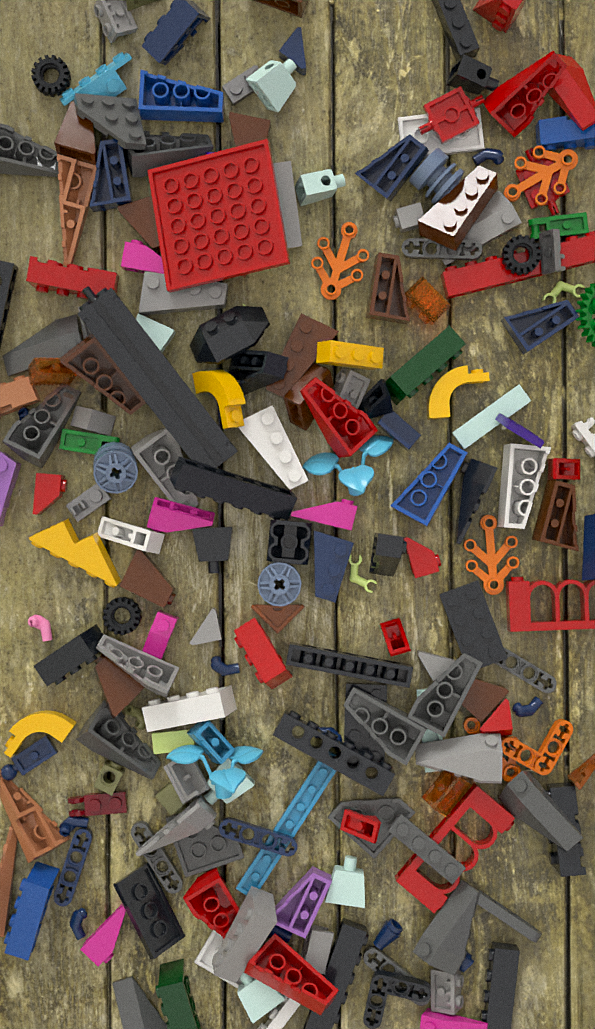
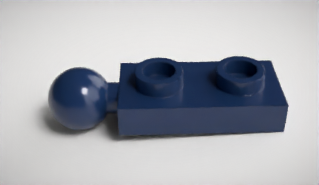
[1,735,58,781]

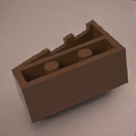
[366,252,410,324]
[532,480,579,551]

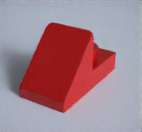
[340,809,381,843]

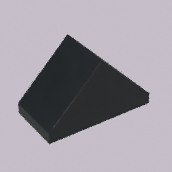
[358,379,393,419]

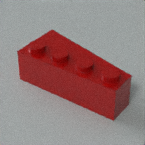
[26,256,119,300]
[244,933,339,1015]

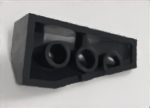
[454,459,498,545]

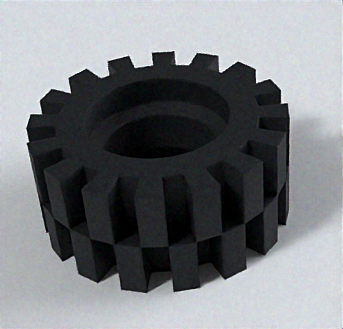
[31,55,71,97]
[501,235,542,276]
[102,597,142,635]

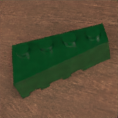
[385,325,466,405]
[156,958,201,1029]

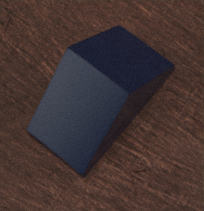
[279,27,306,75]

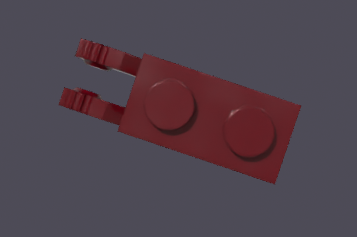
[68,790,128,817]

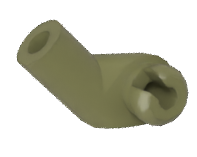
[125,705,146,730]

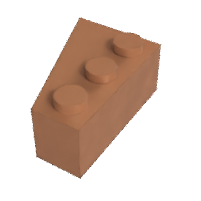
[0,375,41,417]

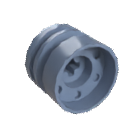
[409,148,465,205]
[93,442,138,494]
[257,562,302,607]

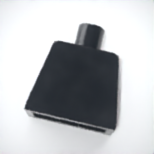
[446,54,499,95]
[192,527,233,573]

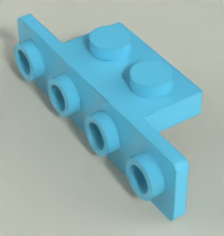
[59,52,132,106]

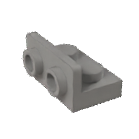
[94,0,138,43]
[333,368,371,409]
[431,967,464,1015]

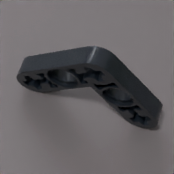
[363,970,431,1029]

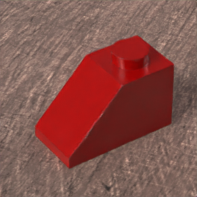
[33,473,67,515]
[404,537,441,578]

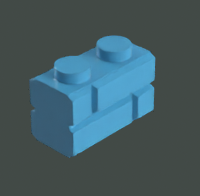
[187,720,235,764]

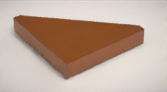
[251,604,305,634]
[567,754,595,790]

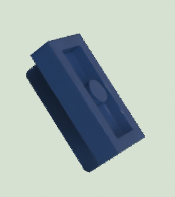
[376,411,421,451]

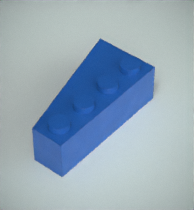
[138,70,225,123]
[535,116,595,152]
[391,443,468,527]
[4,861,60,961]

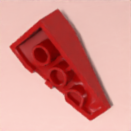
[484,51,567,138]
[547,54,595,131]
[300,377,378,458]
[183,868,240,939]

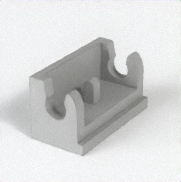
[164,761,210,804]
[301,925,334,974]

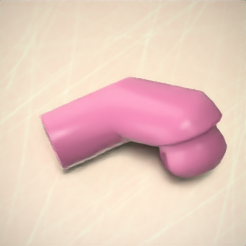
[28,615,53,641]

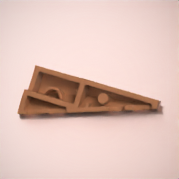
[57,154,96,266]
[0,769,71,863]
[0,825,18,937]

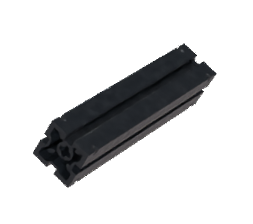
[78,286,238,468]

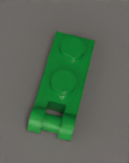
[528,212,589,242]
[59,429,120,455]

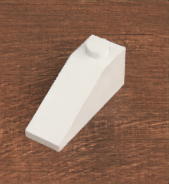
[98,516,165,554]

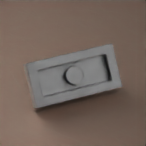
[222,65,259,106]
[539,229,566,275]
[66,483,112,522]

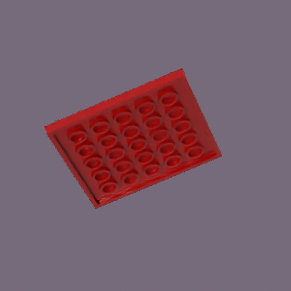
[148,139,290,293]

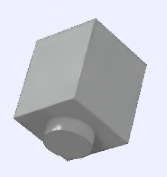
[393,202,424,233]

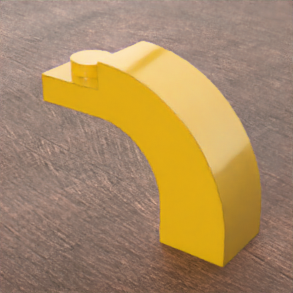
[427,365,490,420]
[192,370,246,429]
[4,710,77,758]

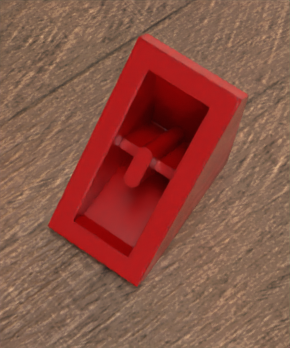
[548,458,580,480]
[380,618,411,657]
[479,698,513,736]

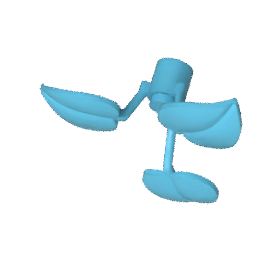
[302,435,394,496]
[166,745,263,799]

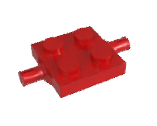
[418,86,485,144]
[515,148,570,216]

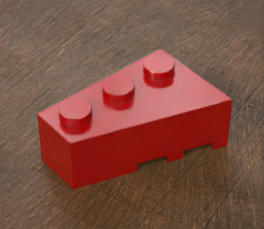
[473,0,526,33]
[234,617,293,689]

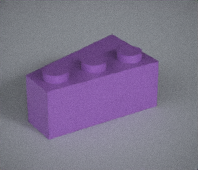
[0,451,21,526]
[275,866,332,939]

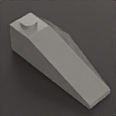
[415,733,503,784]

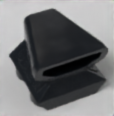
[266,519,312,565]

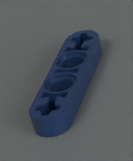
[219,817,298,857]
[54,827,93,907]

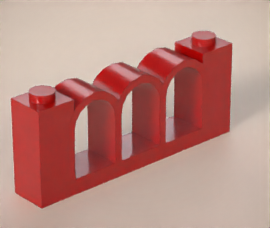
[506,576,595,632]
[395,782,515,914]

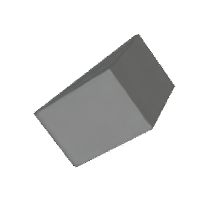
[71,406,116,436]
[190,607,223,645]
[417,650,456,681]

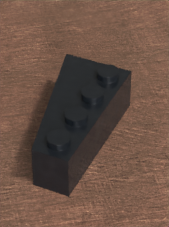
[545,782,586,877]

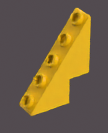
[29,518,121,588]

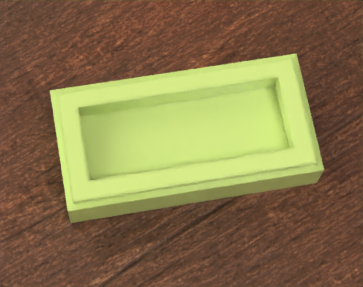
[152,729,195,754]

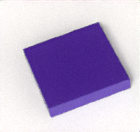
[495,413,545,449]

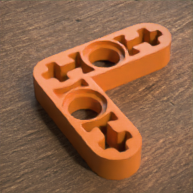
[501,719,573,775]

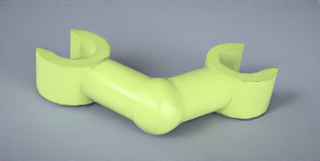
[542,281,585,304]
[348,554,377,593]

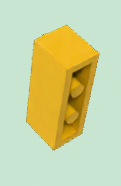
[316,340,384,370]

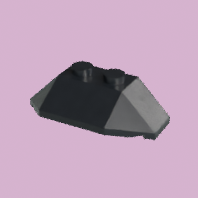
[190,306,270,365]

